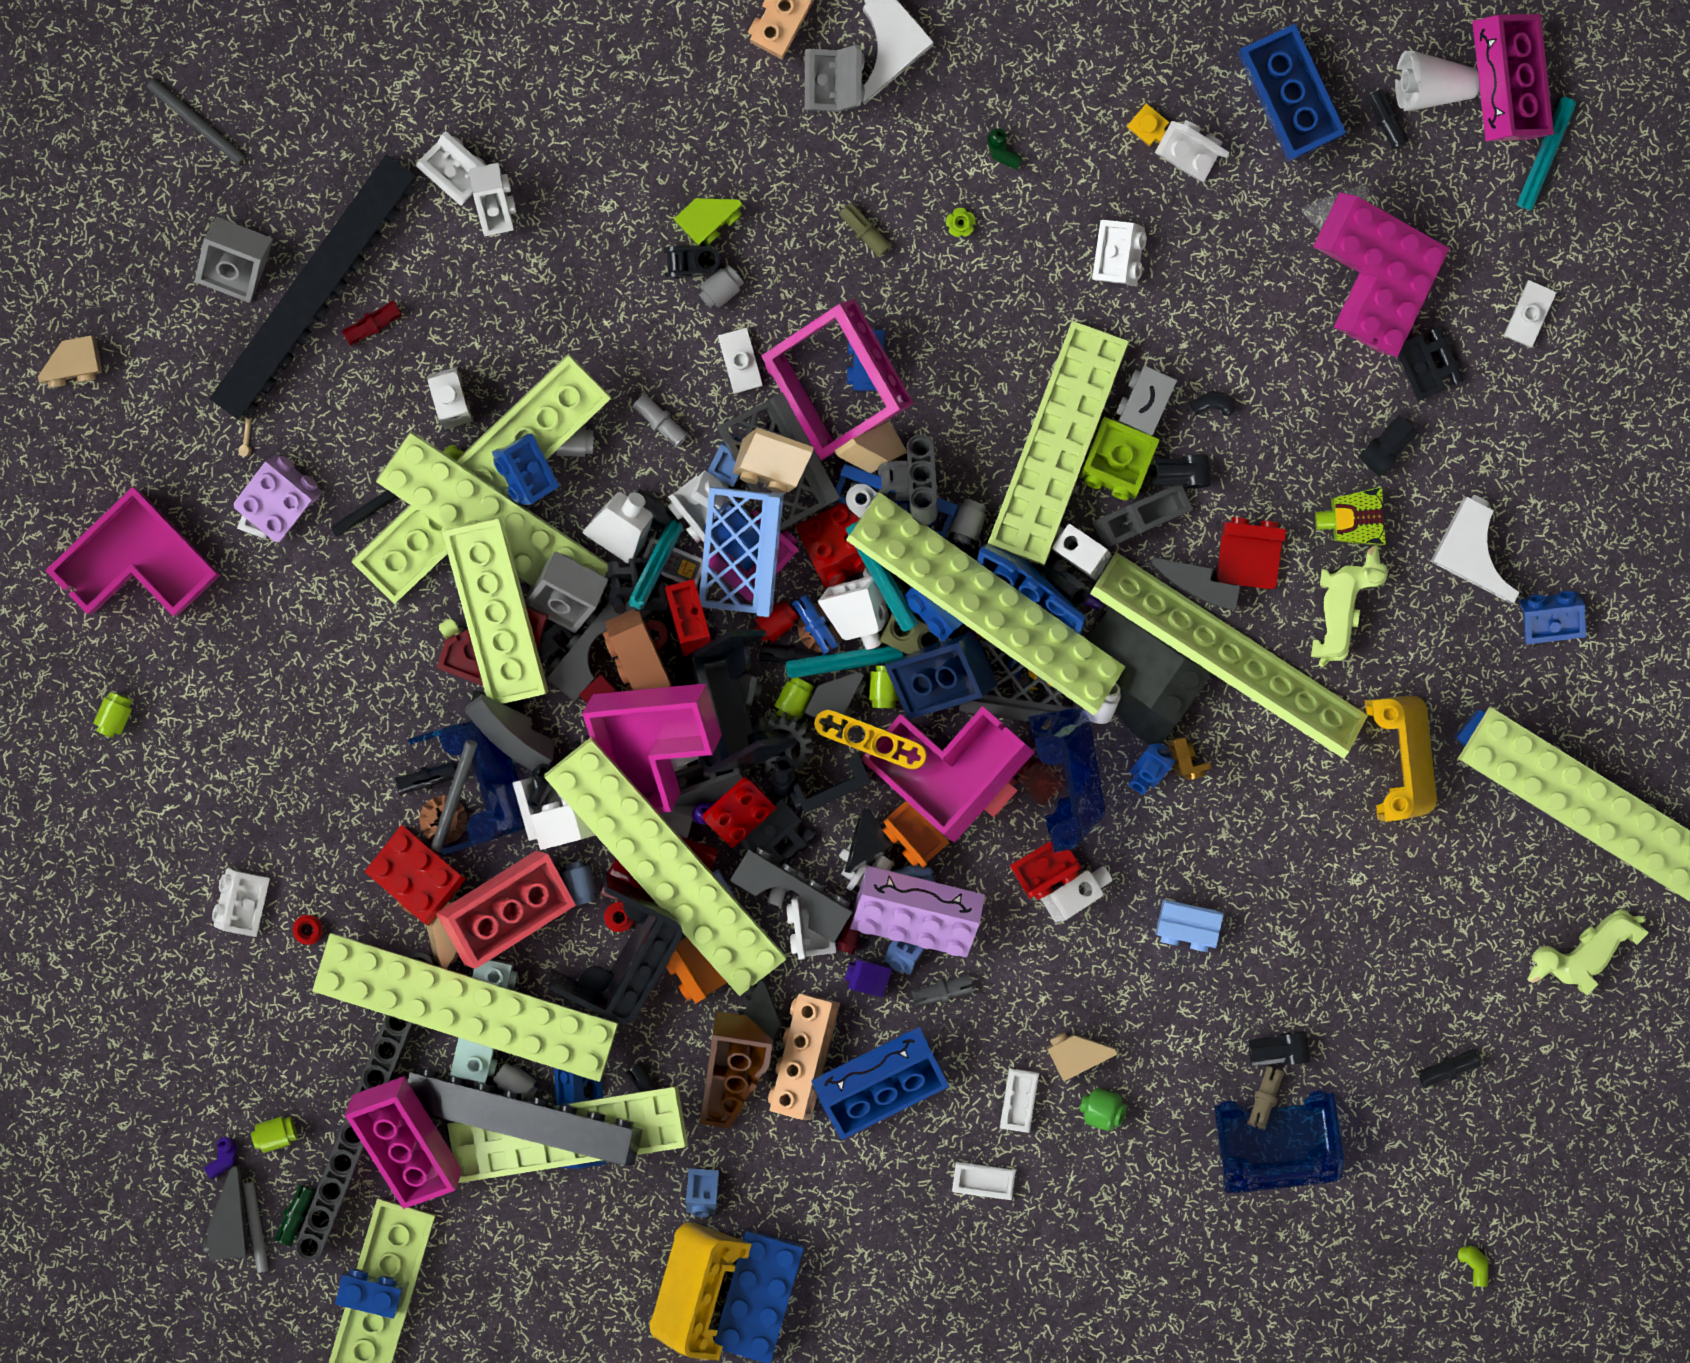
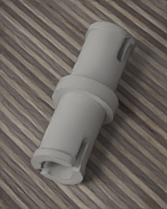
[632,393,689,448]

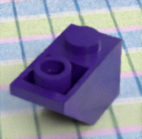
[844,956,892,998]

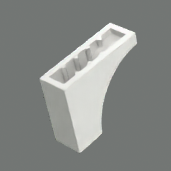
[862,0,933,105]
[1430,495,1519,603]

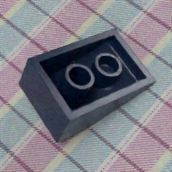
[884,630,997,720]

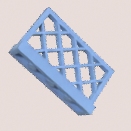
[699,486,784,617]

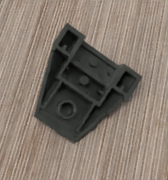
[1087,607,1212,745]

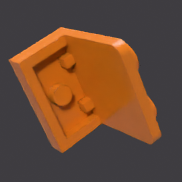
[882,801,949,868]
[665,937,727,1004]

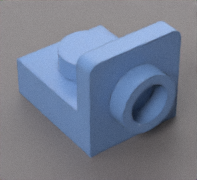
[707,435,743,487]
[885,941,924,975]
[686,1168,719,1218]

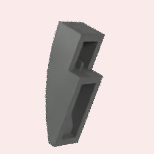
[1092,485,1193,548]
[1150,557,1240,611]
[465,694,555,771]

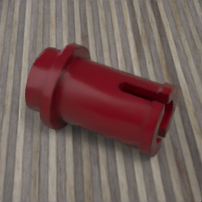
[836,916,860,954]

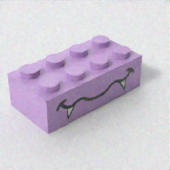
[850,866,985,958]

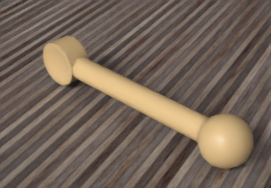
[238,401,257,457]

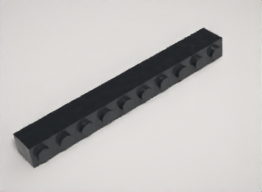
[209,154,418,421]

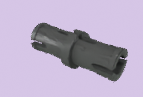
[911,974,974,1009]

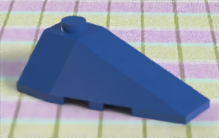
[977,544,1086,635]

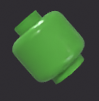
[1080,1088,1127,1131]

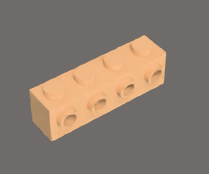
[748,0,814,60]
[768,994,840,1120]

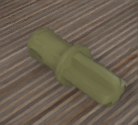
[839,203,892,257]

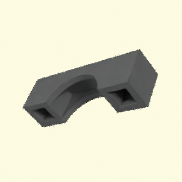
[547,585,650,702]
[730,846,854,943]

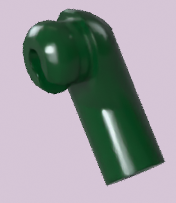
[987,128,1023,170]

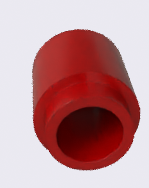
[754,600,799,642]

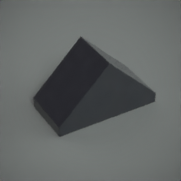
[844,808,892,873]

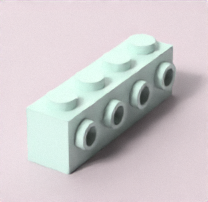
[450,959,518,1083]

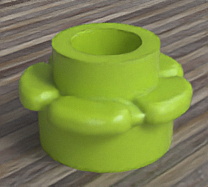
[946,208,976,237]

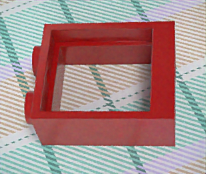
[665,579,711,657]

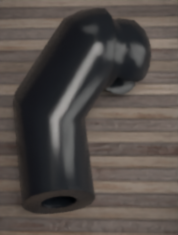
[1189,390,1236,416]
[527,764,553,810]

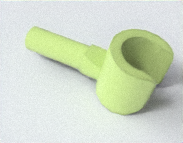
[439,619,462,639]

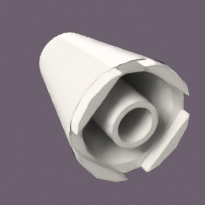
[1395,51,1480,111]

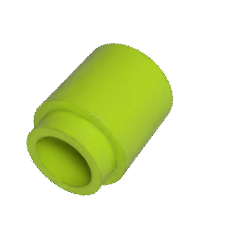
[869,666,899,708]
[774,677,815,720]
[93,691,132,738]
[251,1116,298,1153]

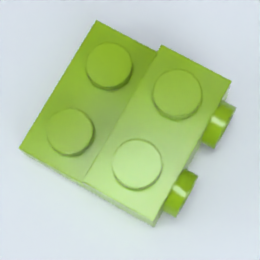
[1079,417,1160,501]

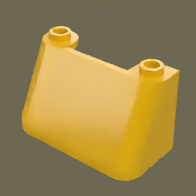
[1365,695,1437,822]
[650,1222,752,1361]

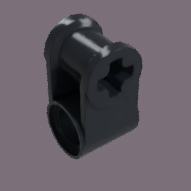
[664,246,722,279]

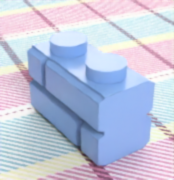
[1155,899,1223,952]

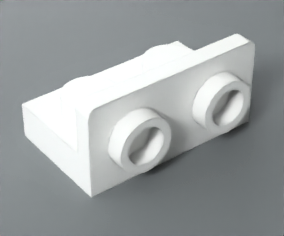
[1155,120,1229,182]
[1092,220,1147,286]
[668,475,715,543]
[212,868,270,937]

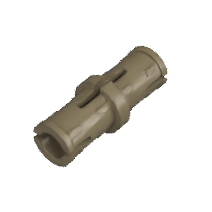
[1247,1066,1284,1130]

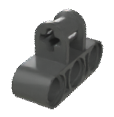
[878,434,938,525]

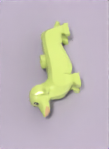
[1311,546,1388,667]
[1527,909,1648,996]

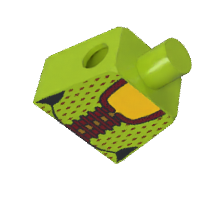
[1315,487,1386,546]

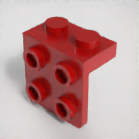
[796,503,866,589]
[1217,517,1286,589]
[702,777,777,849]
[1009,835,1082,900]

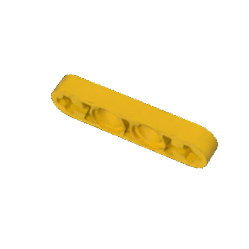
[814,710,927,770]

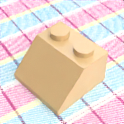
[733,427,814,494]

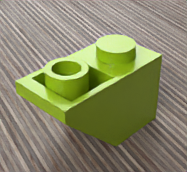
[674,198,743,246]

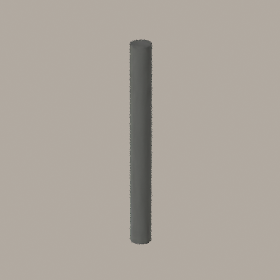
[147,78,246,165]
[431,740,477,852]

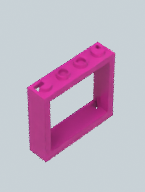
[761,299,914,460]

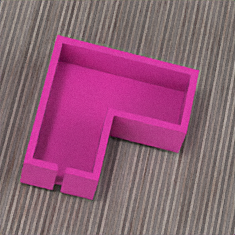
[1313,192,1450,357]
[45,487,221,616]
[582,683,722,813]
[861,706,1035,843]

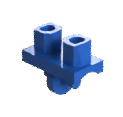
[1129,743,1175,795]

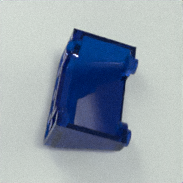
[1028,709,1105,853]
[1214,1091,1345,1193]

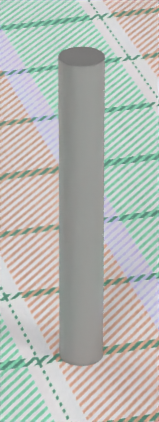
[242,1181,269,1273]

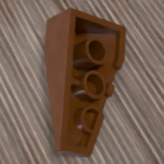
[700,1011,773,1129]

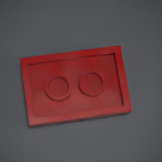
[364,825,466,926]

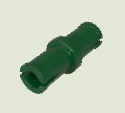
[274,1184,316,1247]

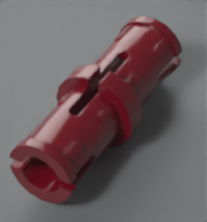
[341,300,403,347]

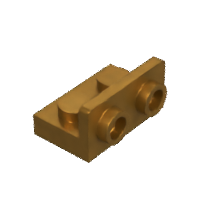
[1167,737,1211,780]

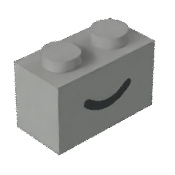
[1116,365,1177,436]

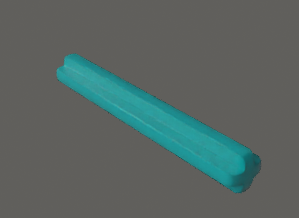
[1517,96,1576,211]
[629,520,683,610]
[846,522,918,632]
[785,645,903,678]

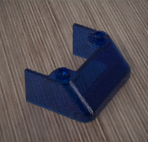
[408,720,525,855]

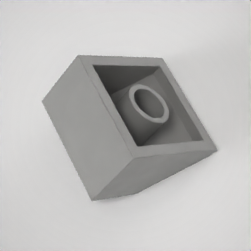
[194,217,273,303]
[524,551,608,633]

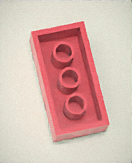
[436,850,576,969]

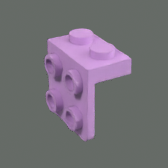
[234,454,323,542]

